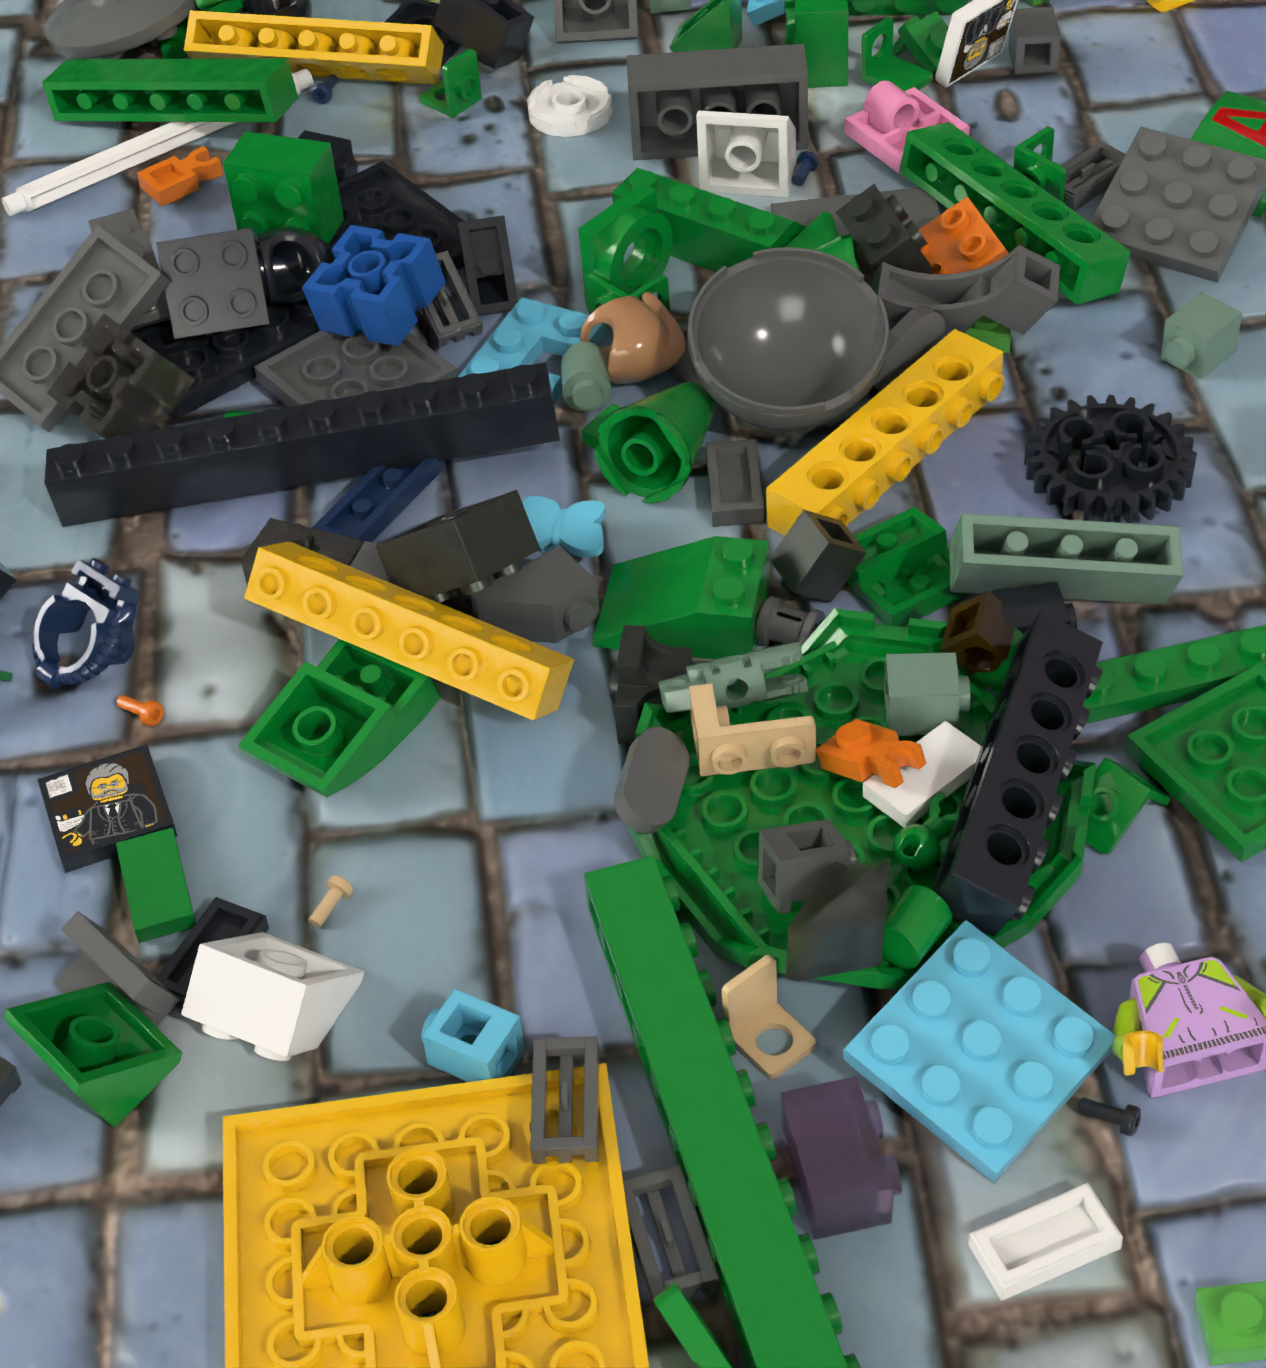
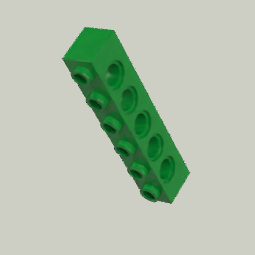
[899,122,1131,305]

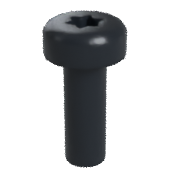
[1079,1097,1141,1136]

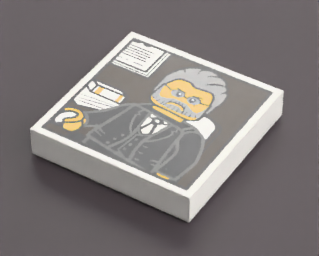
[935,0,1018,88]

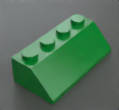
[612,168,806,272]

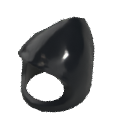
[255,227,333,305]

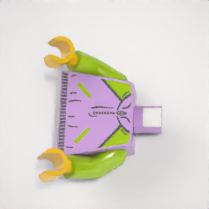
[1111,943,1266,1098]

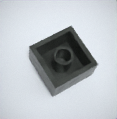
[375,490,541,603]

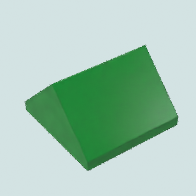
[3,981,183,1128]

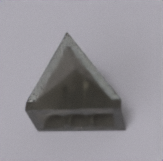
[786,858,890,982]

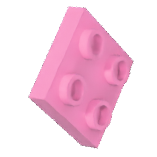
[844,80,970,173]

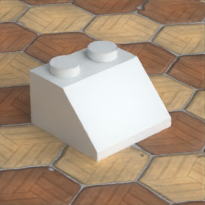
[696,111,796,198]
[181,932,365,1061]

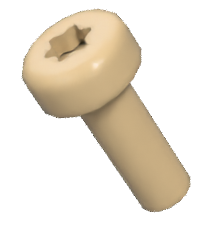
[308,875,354,928]

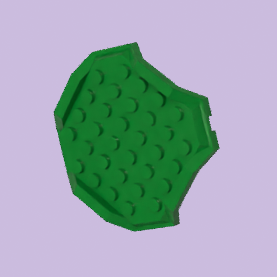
[625,608,1096,989]

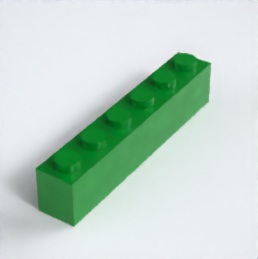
[42,58,298,122]

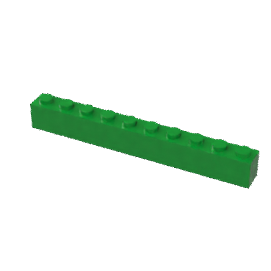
[584,855,861,1368]

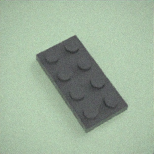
[0,225,170,432]

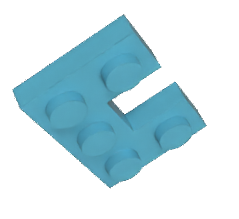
[458,297,607,404]

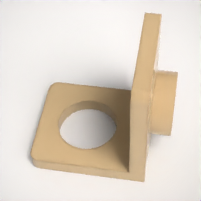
[722,954,816,1080]

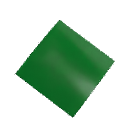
[846,506,970,627]

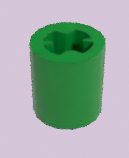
[871,885,952,969]

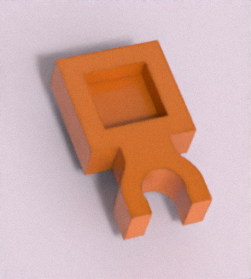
[137,146,223,206]
[816,719,927,788]

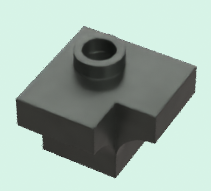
[610,625,693,744]

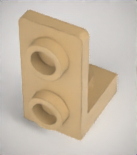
[689,683,816,777]

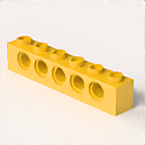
[184,10,444,85]
[766,329,1004,536]
[244,541,574,721]

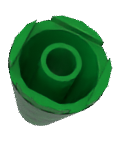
[595,382,715,504]

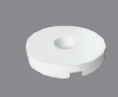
[527,75,613,137]

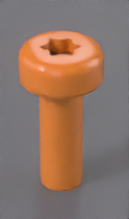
[117,695,164,727]

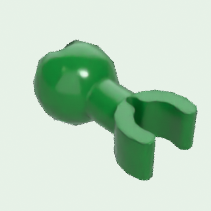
[893,792,958,872]

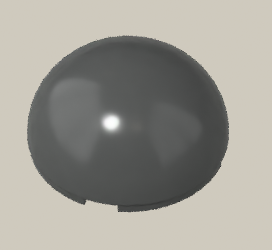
[687,247,889,431]

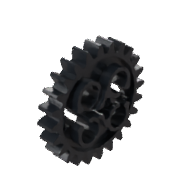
[1024,394,1197,524]

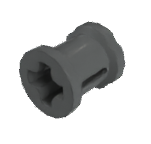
[756,596,825,646]

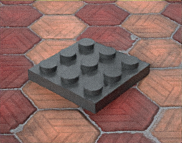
[1090,126,1266,283]
[254,331,458,407]

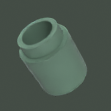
[561,341,612,412]

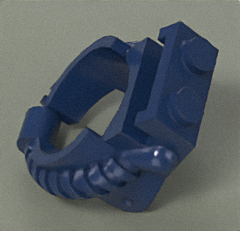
[32,558,140,689]

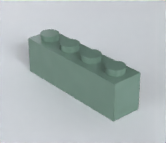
[949,513,1183,605]

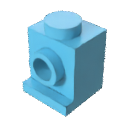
[421,989,526,1082]

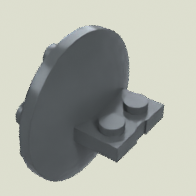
[44,0,198,59]

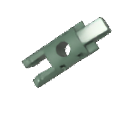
[659,642,808,713]

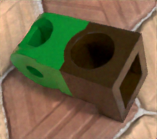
[940,591,1023,695]

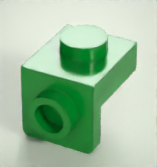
[893,11,949,75]

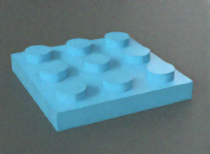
[843,920,1115,1184]

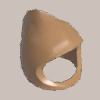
[580,292,685,384]

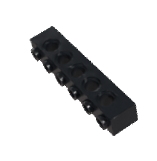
[932,611,1103,937]

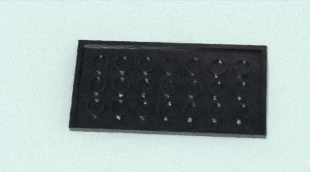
[111,161,464,418]

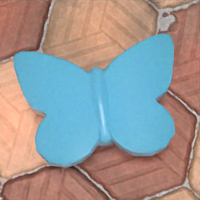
[522,496,606,558]

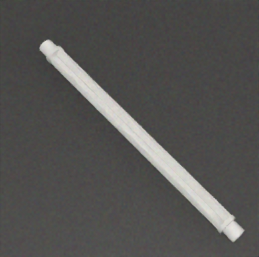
[2,68,314,216]

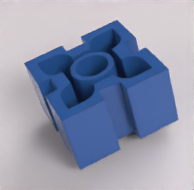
[302,225,446,346]

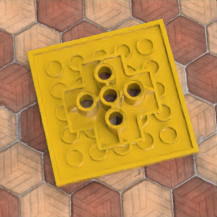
[223,1063,649,1368]

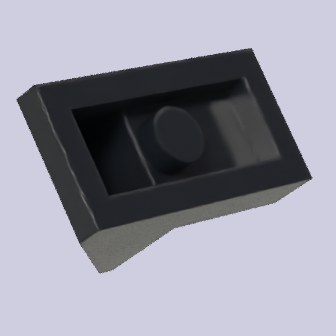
[458,215,518,316]

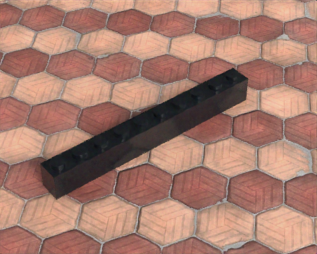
[44,362,560,527]

